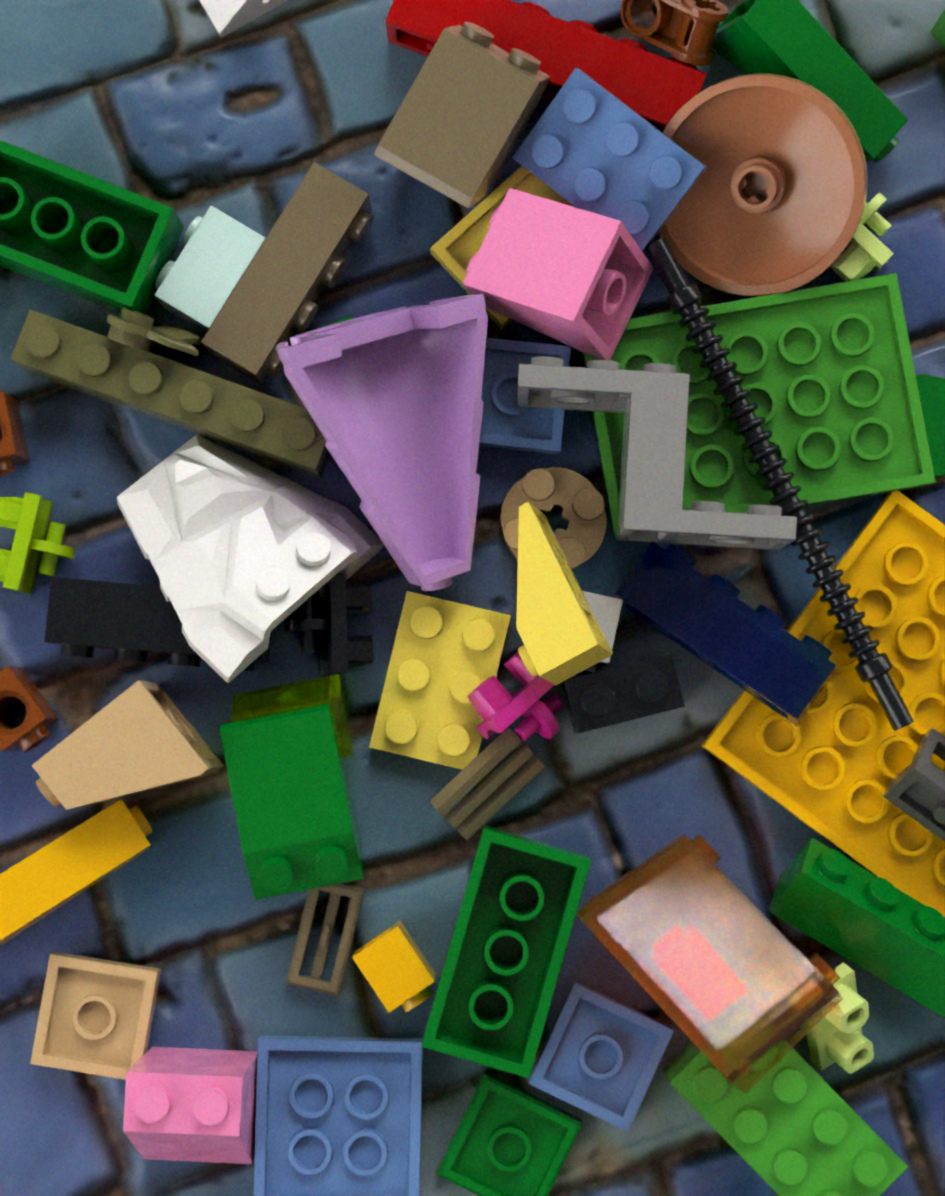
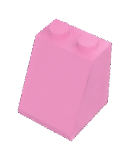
[463,188,654,360]
[123,1046,257,1164]

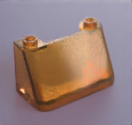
[576,834,843,1094]

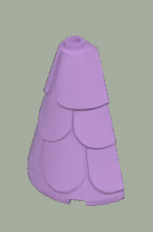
[276,294,488,591]

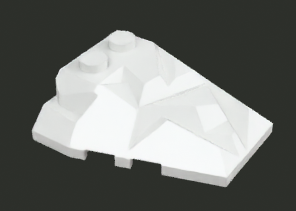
[117,434,384,683]

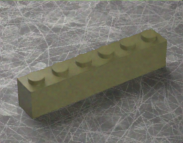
[10,309,331,479]

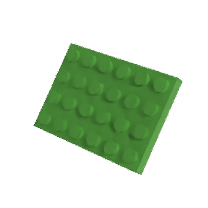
[582,273,936,539]

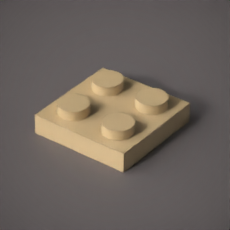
[30,951,161,1080]

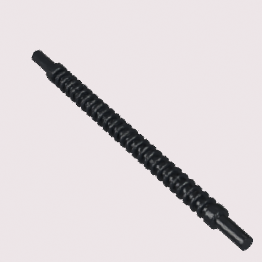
[646,238,914,731]

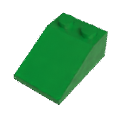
[219,704,364,900]

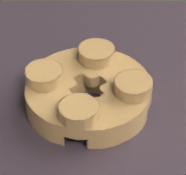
[500,467,607,570]

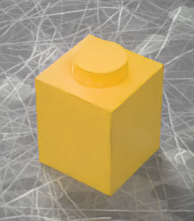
[352,920,436,1013]

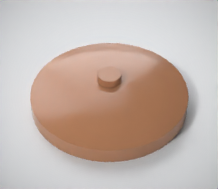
[658,73,868,296]

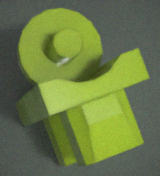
[0,492,76,595]

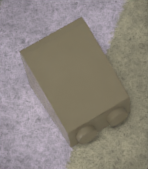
[373,21,551,208]

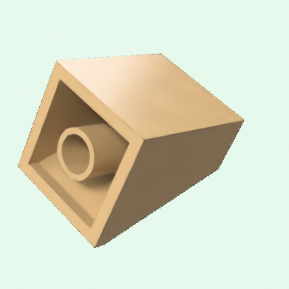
[31,680,225,810]

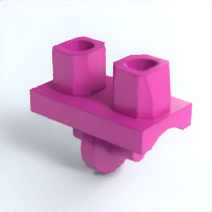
[467,651,563,741]

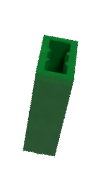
[712,0,908,163]

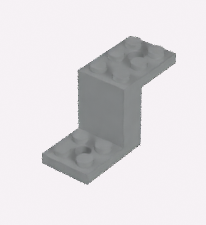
[517,356,797,551]

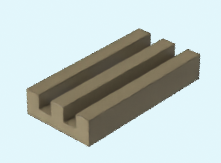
[429,727,545,840]
[286,883,365,996]

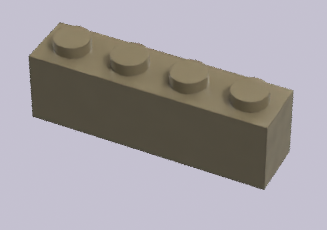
[201,162,374,386]

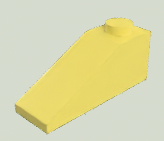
[516,501,613,685]

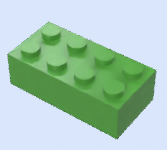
[663,997,908,1196]

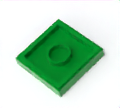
[436,1070,583,1196]

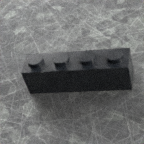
[44,577,271,672]

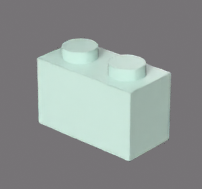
[154,205,266,333]

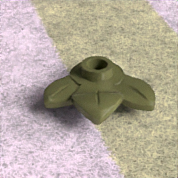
[106,307,203,357]

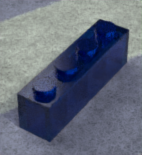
[615,541,836,727]

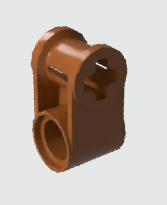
[620,0,729,66]

